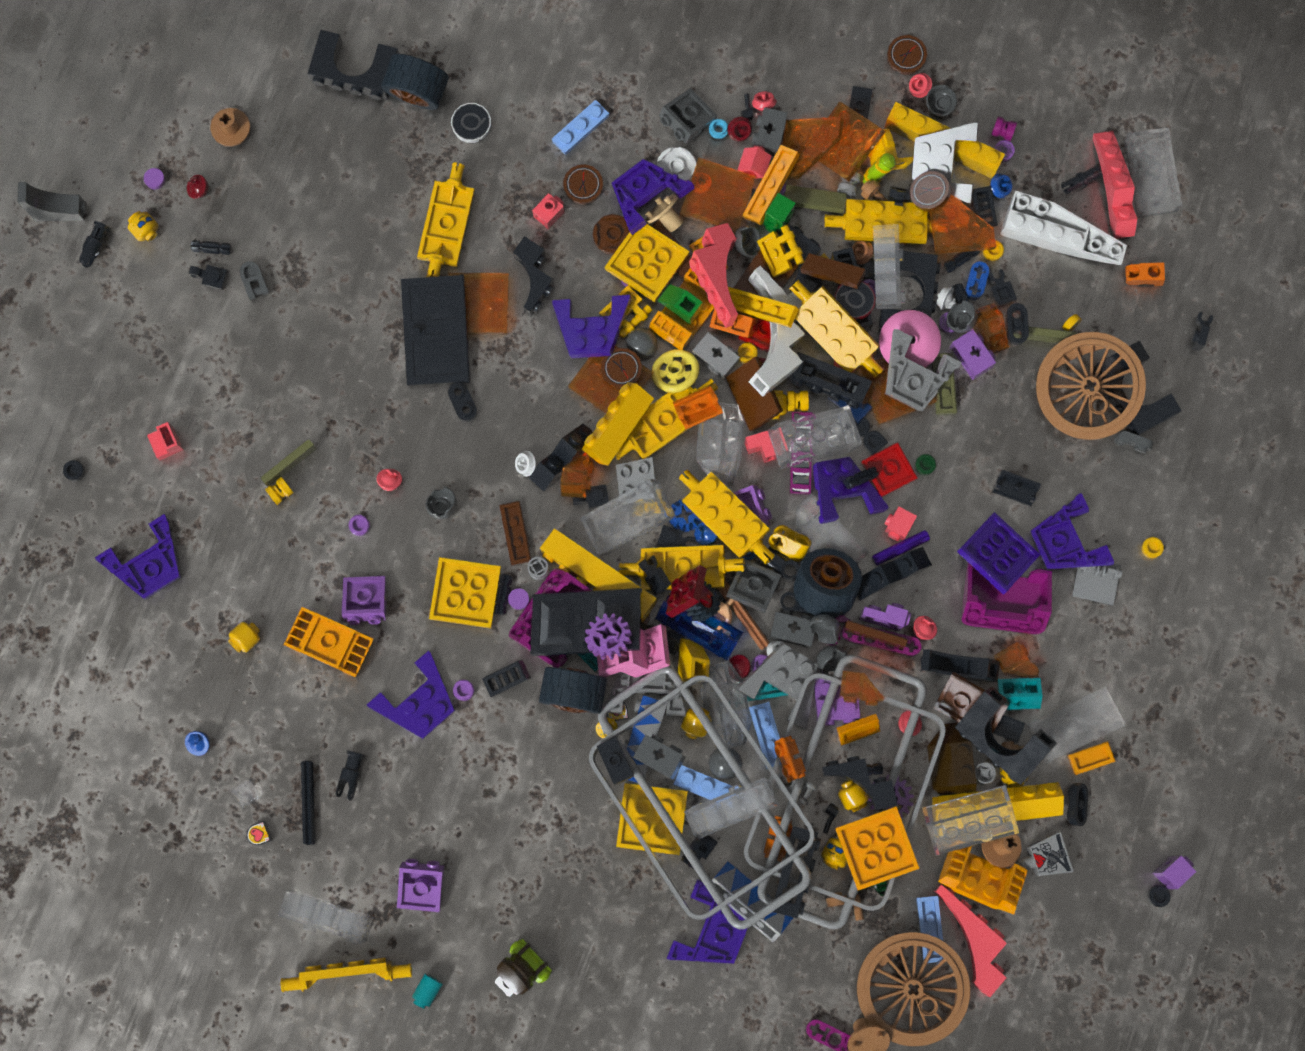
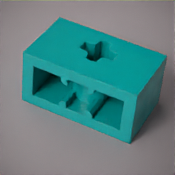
[996,678,1043,710]

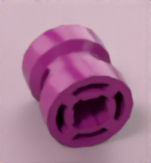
[991,116,1017,141]

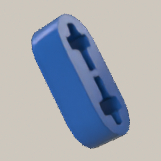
[965,261,989,301]

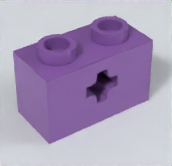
[950,329,996,380]
[1153,855,1196,889]

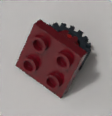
[666,565,721,622]

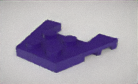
[611,159,695,235]
[552,295,632,358]
[813,457,889,524]
[1031,493,1114,569]
[95,514,181,600]
[366,650,455,739]
[667,880,748,964]

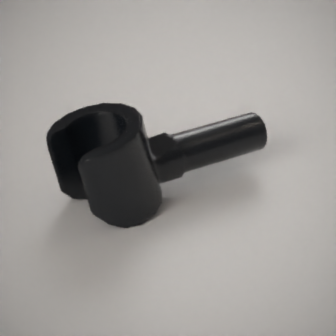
[741,93,753,121]
[823,803,839,834]

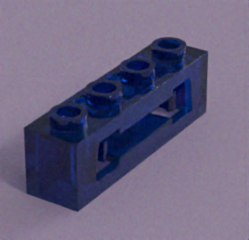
[655,591,744,660]

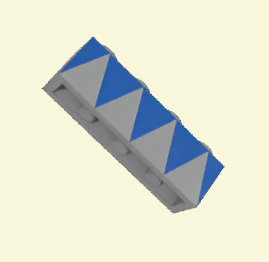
[624,695,667,784]
[712,861,793,942]

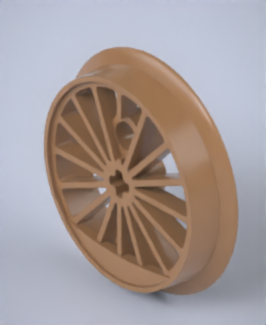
[1036,332,1146,440]
[857,932,970,1046]

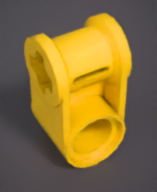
[769,525,811,562]

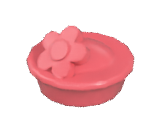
[909,73,932,98]
[752,91,777,112]
[376,468,402,491]
[913,616,937,640]
[898,710,922,736]

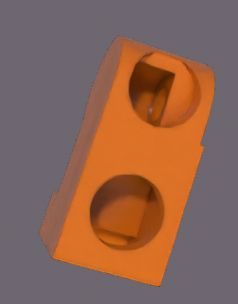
[1125,262,1165,286]

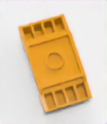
[649,268,714,350]
[283,607,374,678]
[938,840,1028,914]

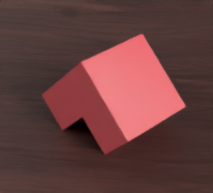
[147,422,183,460]
[744,430,778,463]

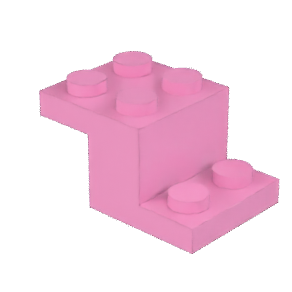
[597,624,670,678]

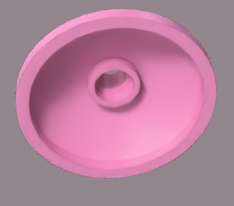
[879,310,941,368]

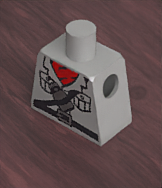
[1018,832,1074,876]

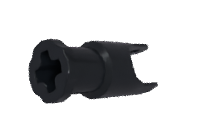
[79,221,111,268]
[336,750,365,801]

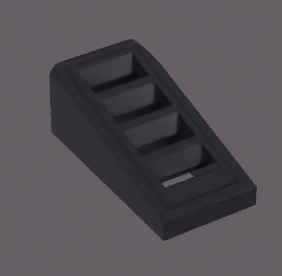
[971,186,998,230]
[482,660,531,697]

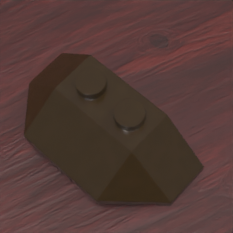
[927,722,977,796]

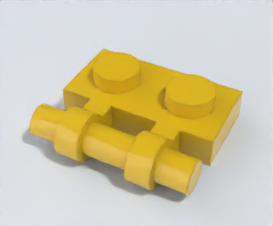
[757,225,804,278]
[599,286,652,338]

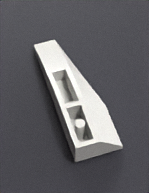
[1000,190,1127,265]

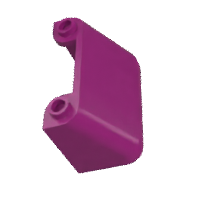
[962,563,1052,634]
[508,569,592,668]

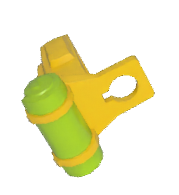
[863,129,914,184]

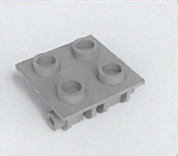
[616,457,658,505]
[1072,564,1122,606]

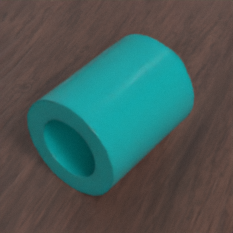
[412,973,443,1009]

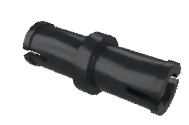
[1061,165,1102,194]

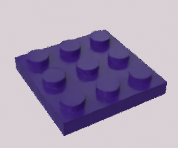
[957,512,1040,595]

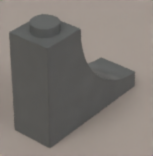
[17,182,87,222]

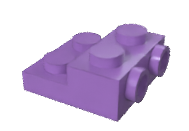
[733,485,772,526]
[342,576,387,625]
[859,603,911,632]
[814,677,860,726]
[397,859,445,912]

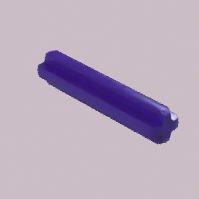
[872,530,930,566]

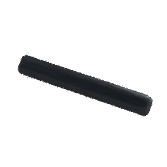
[301,761,315,845]

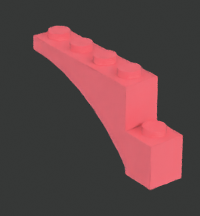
[1093,131,1137,239]
[689,223,738,328]
[933,885,1007,997]

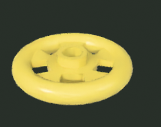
[651,349,700,393]

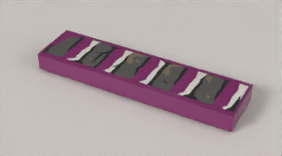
[790,412,813,495]

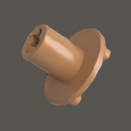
[210,108,251,147]
[981,825,1022,868]
[847,1018,890,1051]

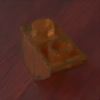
[976,303,1009,354]
[560,453,594,498]
[993,642,1040,678]
[839,671,884,706]

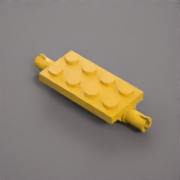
[417,162,475,277]
[824,199,947,244]
[789,279,884,378]
[615,379,718,460]
[679,470,775,564]
[619,545,745,591]
[280,957,412,992]

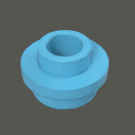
[709,119,728,139]

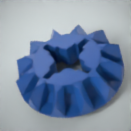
[668,499,701,532]

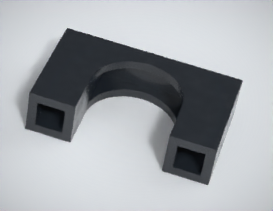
[307,30,399,100]
[878,249,941,337]
[1094,340,1182,436]
[955,686,1057,785]

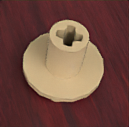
[645,194,683,232]

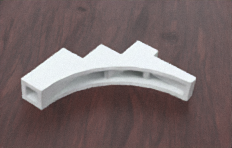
[748,266,805,397]

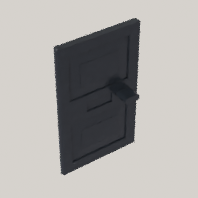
[401,274,470,385]
[530,588,642,656]

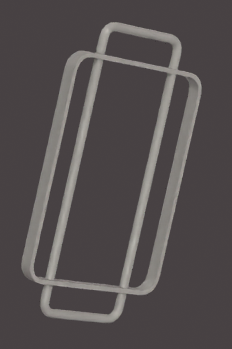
[744,654,945,930]
[589,666,815,929]

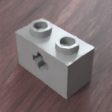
[692,332,740,381]

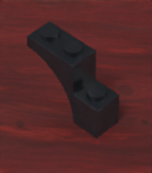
[788,224,822,293]
[513,236,555,317]
[529,423,593,491]
[857,547,932,601]
[921,649,1000,682]
[822,756,898,811]

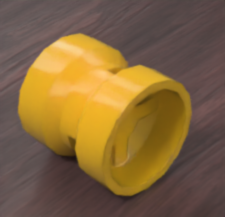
[787,390,809,411]
[265,477,294,505]

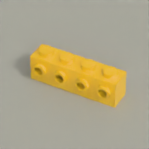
[582,383,654,465]

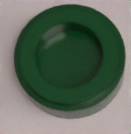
[915,454,936,476]

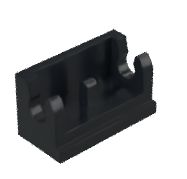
[992,469,1041,507]

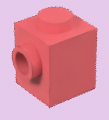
[738,146,772,179]
[532,193,564,229]
[884,506,917,541]

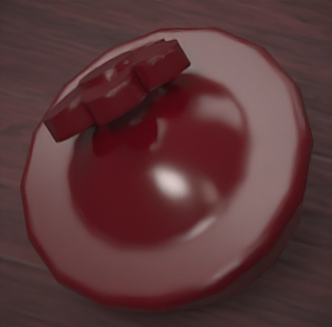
[728,117,752,142]
[187,174,209,199]
[726,654,751,680]

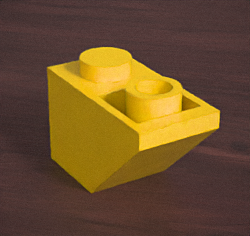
[678,638,710,683]

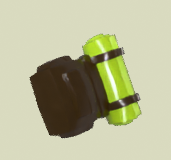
[495,939,552,996]

